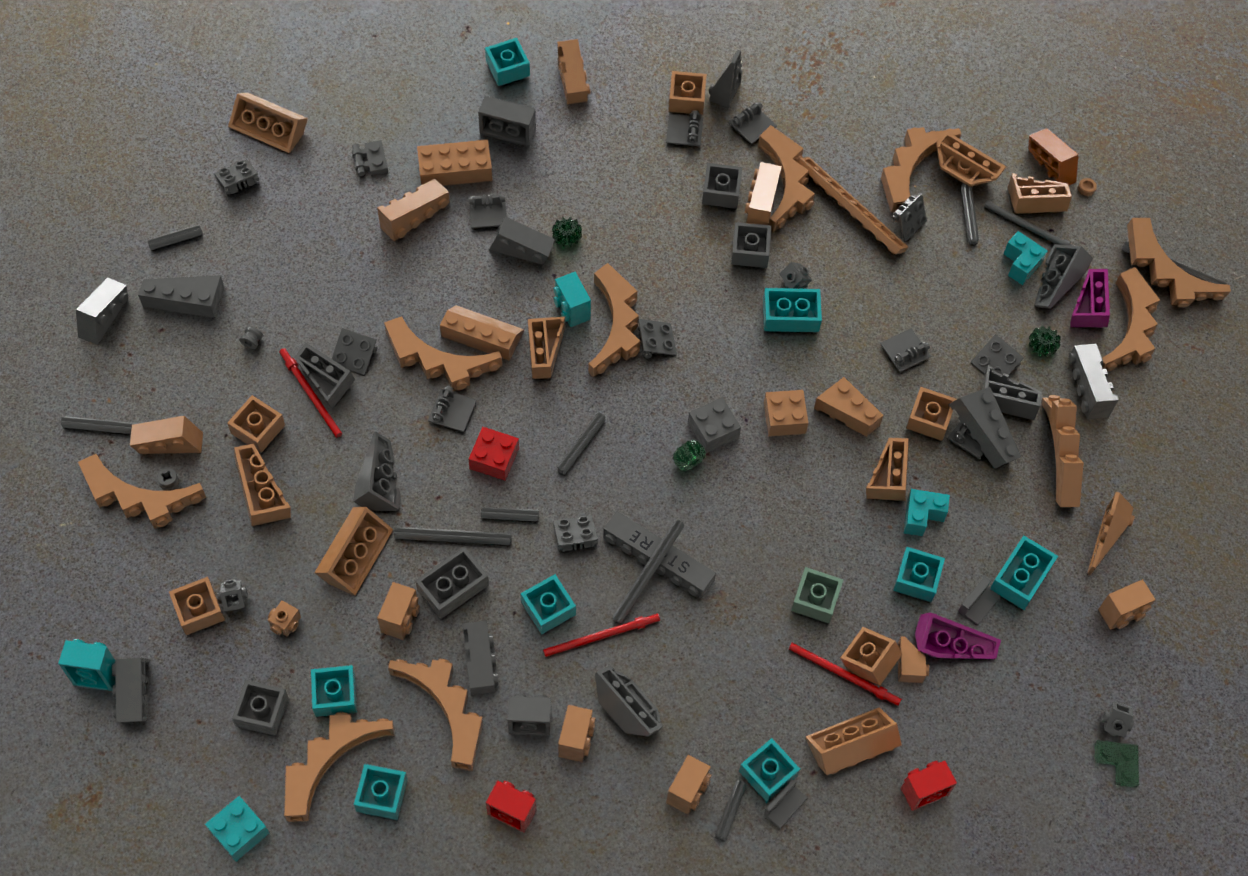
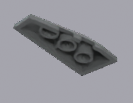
[708,50,743,108]
[1035,244,1093,309]
[353,432,400,511]

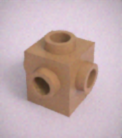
[268,600,301,637]

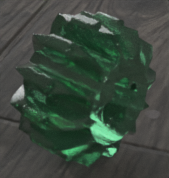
[552,216,582,247]
[1029,325,1061,358]
[673,439,706,471]

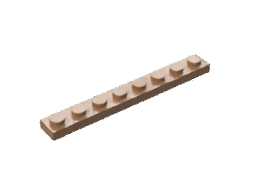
[798,157,908,254]

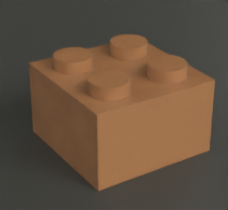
[668,71,707,115]
[906,387,957,441]
[764,390,809,436]
[227,395,285,453]
[169,577,225,635]
[1098,579,1156,630]
[377,582,420,640]
[841,627,902,686]
[558,705,596,762]
[666,755,712,815]

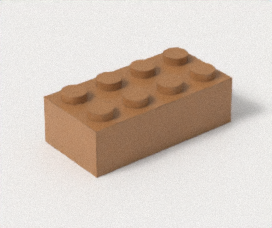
[417,140,492,186]

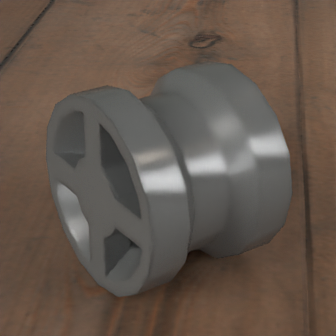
[239,326,263,349]
[157,468,179,491]

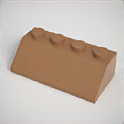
[228,92,308,153]
[440,305,524,361]
[314,507,394,595]
[805,707,902,775]

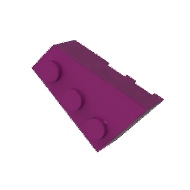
[1070,269,1110,327]

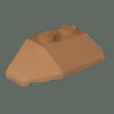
[936,131,1006,187]

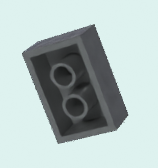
[478,96,536,147]
[415,547,489,619]

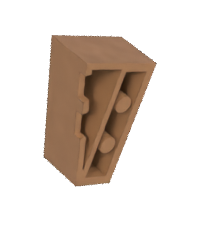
[130,416,203,454]

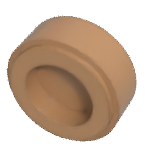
[1078,178,1097,196]

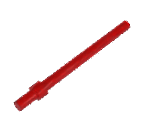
[279,348,342,438]
[543,613,660,657]
[788,643,902,706]

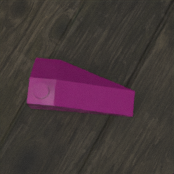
[915,612,1001,659]

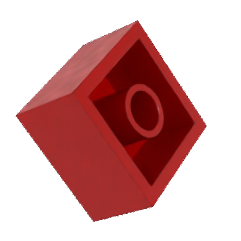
[468,426,519,481]
[901,760,957,811]
[486,780,536,833]

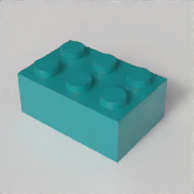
[763,288,822,332]
[990,535,1058,610]
[58,639,116,691]

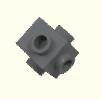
[779,262,812,289]
[217,580,248,612]
[1102,701,1134,737]

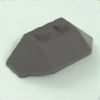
[595,666,663,736]

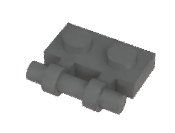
[352,140,388,176]

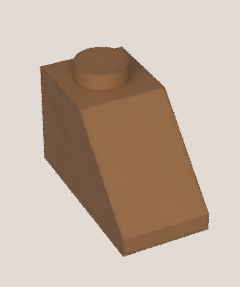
[898,636,929,683]

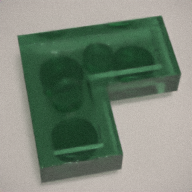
[1095,740,1139,787]

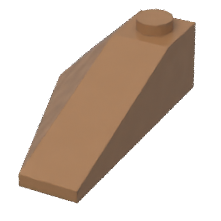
[1087,492,1135,576]

